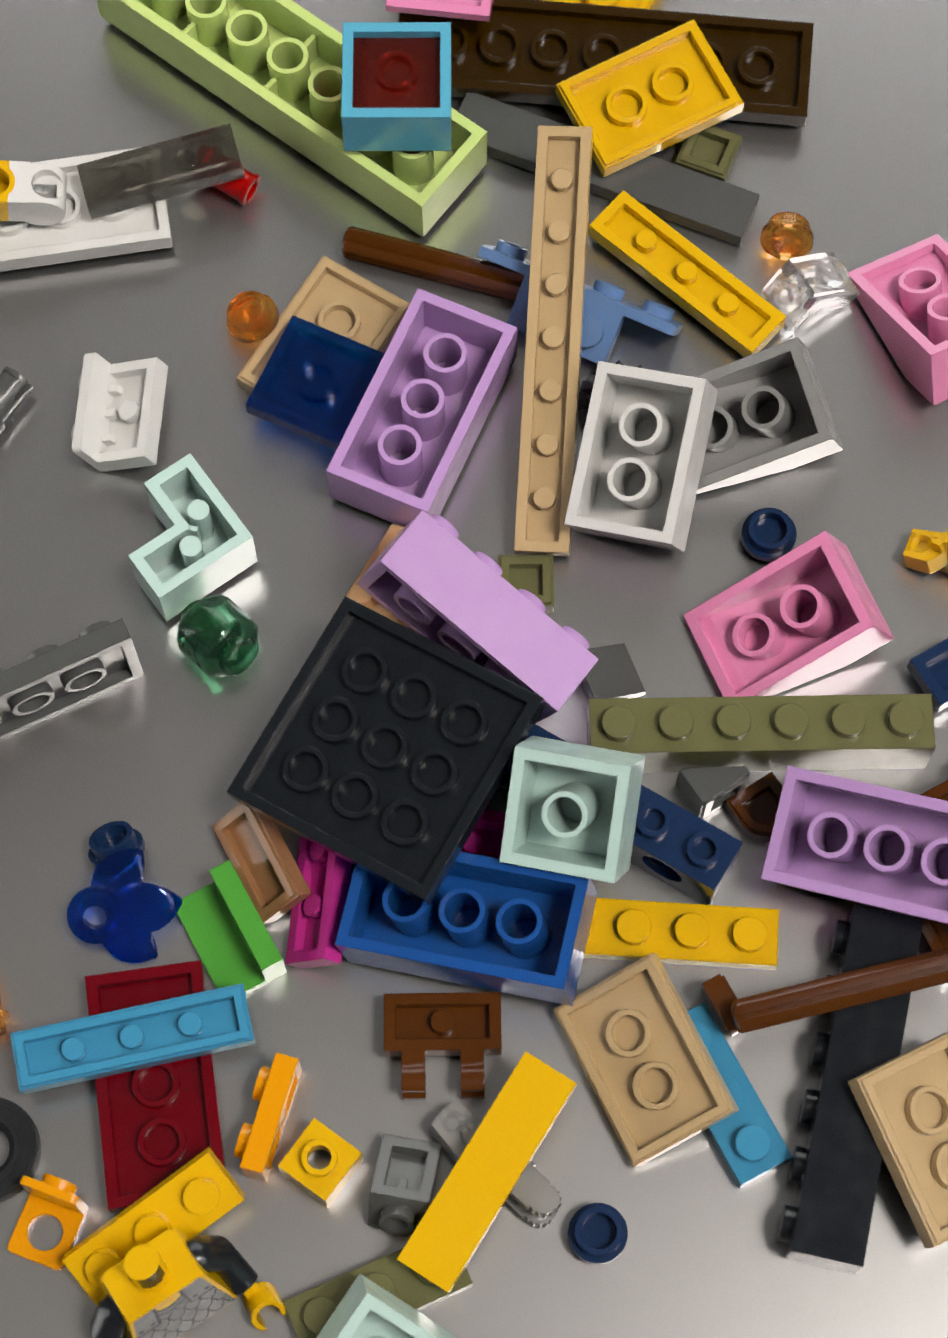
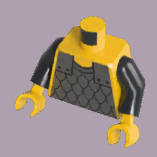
[90,1228,286,1338]

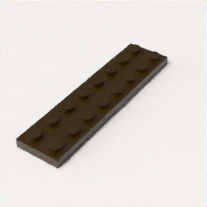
[399,0,814,126]

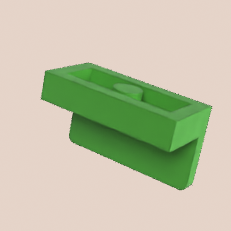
[174,860,287,994]

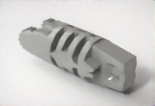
[429,1100,562,1229]

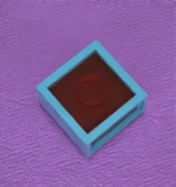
[341,22,451,151]

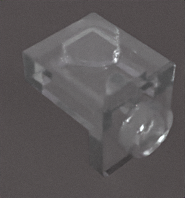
[762,251,860,331]

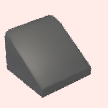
[581,643,646,702]
[676,766,750,819]

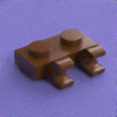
[384,992,502,1100]

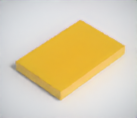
[555,19,744,177]

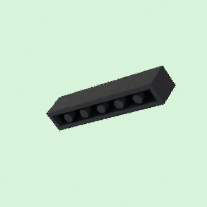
[778,904,924,1274]

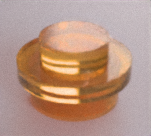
[760,211,814,261]
[226,291,279,343]

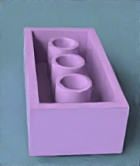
[326,288,517,527]
[356,510,599,724]
[761,765,948,924]

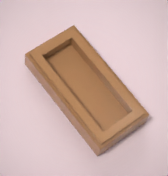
[212,803,312,924]

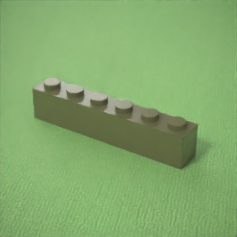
[586,694,936,773]

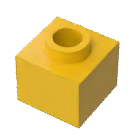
[278,1118,364,1208]

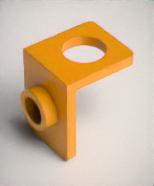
[7,1173,89,1271]

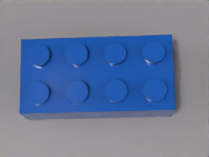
[335,852,598,1006]

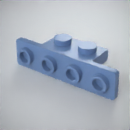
[477,239,684,364]

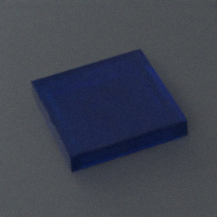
[245,315,385,450]

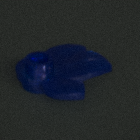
[67,848,182,963]

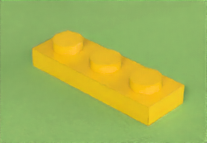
[62,1147,245,1306]

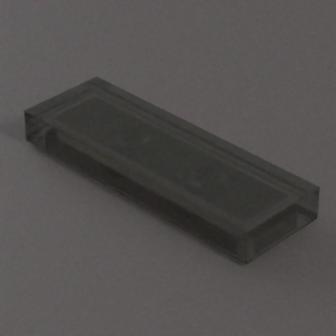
[77,123,245,219]

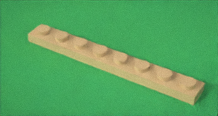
[514,125,593,557]

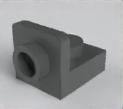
[368,1134,442,1235]

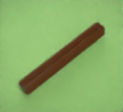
[341,226,525,301]
[731,947,948,1033]

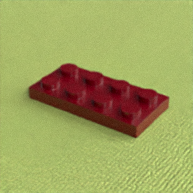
[85,960,226,1213]

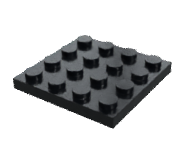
[227,596,546,905]

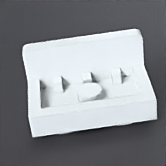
[71,352,168,472]

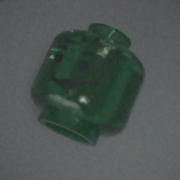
[176,595,260,678]

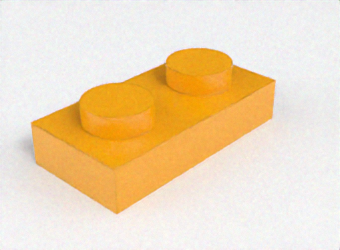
[234,1052,302,1183]

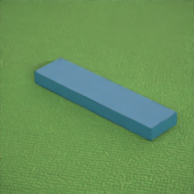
[10,983,256,1095]

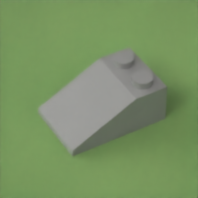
[695,337,843,494]

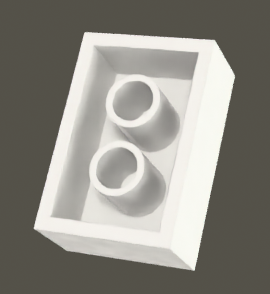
[564,361,718,552]

